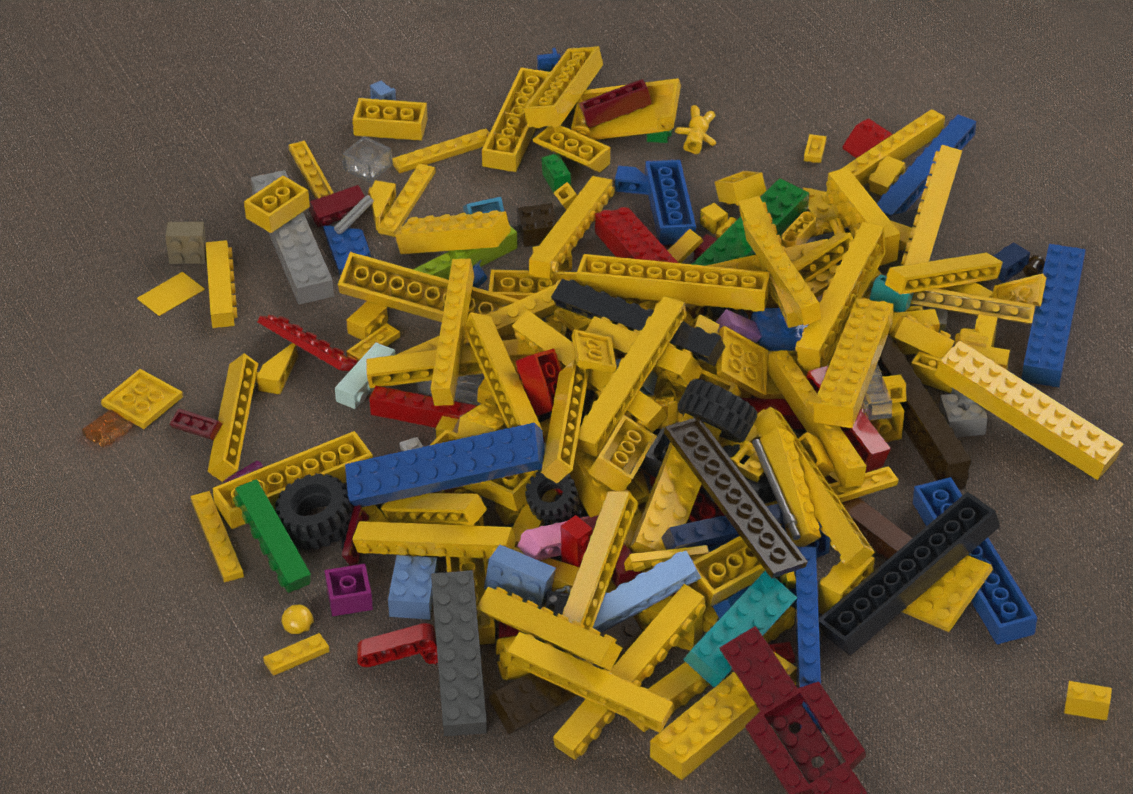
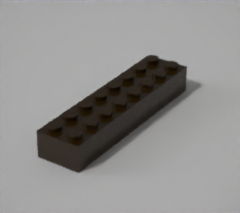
[488,616,643,735]

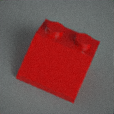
[842,118,893,158]

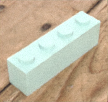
[335,343,395,409]

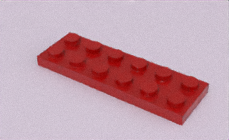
[257,314,358,372]

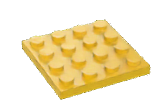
[902,555,993,632]

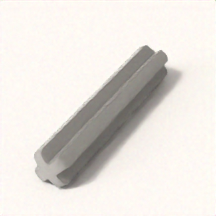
[334,195,373,234]

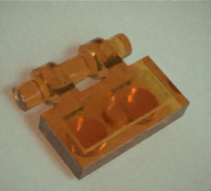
[82,409,133,447]

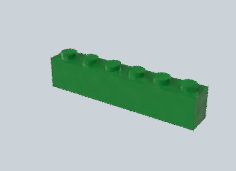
[233,479,311,593]

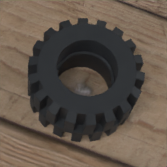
[525,471,579,524]

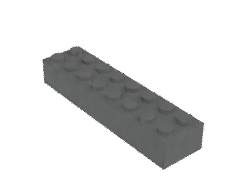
[431,570,487,737]

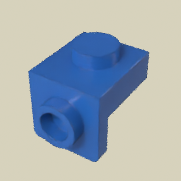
[537,48,561,72]

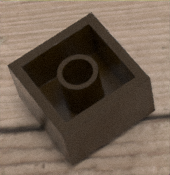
[517,203,558,247]

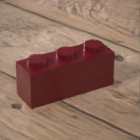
[309,185,366,228]

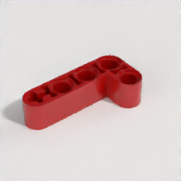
[357,623,438,667]

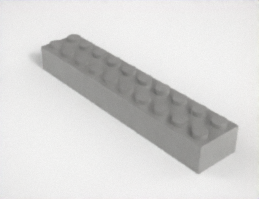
[251,170,334,305]

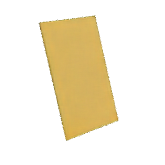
[137,272,205,316]

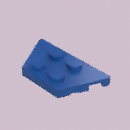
[323,226,371,275]

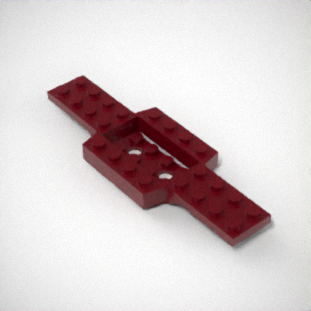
[719,626,868,794]

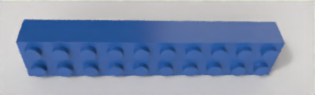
[1022,244,1086,388]
[345,423,545,507]
[913,477,1037,644]

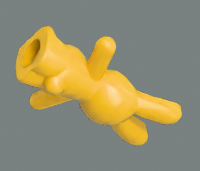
[675,105,716,154]

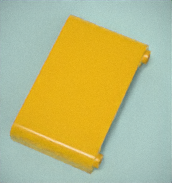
[571,78,681,140]

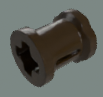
[1023,255,1045,277]

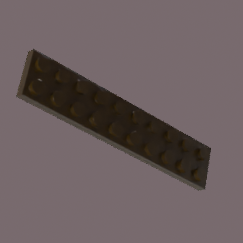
[664,417,808,579]

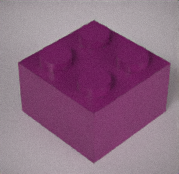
[324,564,373,616]

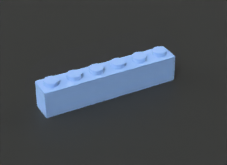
[593,550,701,633]

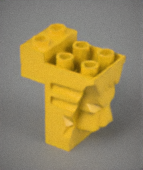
[951,314,1010,370]

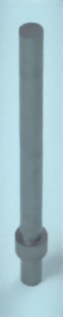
[752,439,801,540]

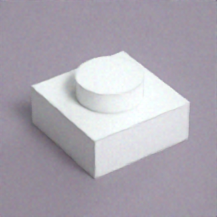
[399,437,423,451]

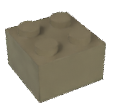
[165,222,206,264]

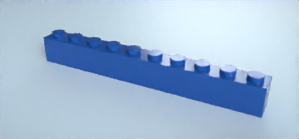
[877,114,976,217]
[794,547,822,734]

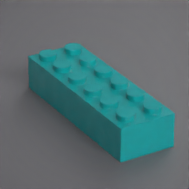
[684,571,797,688]

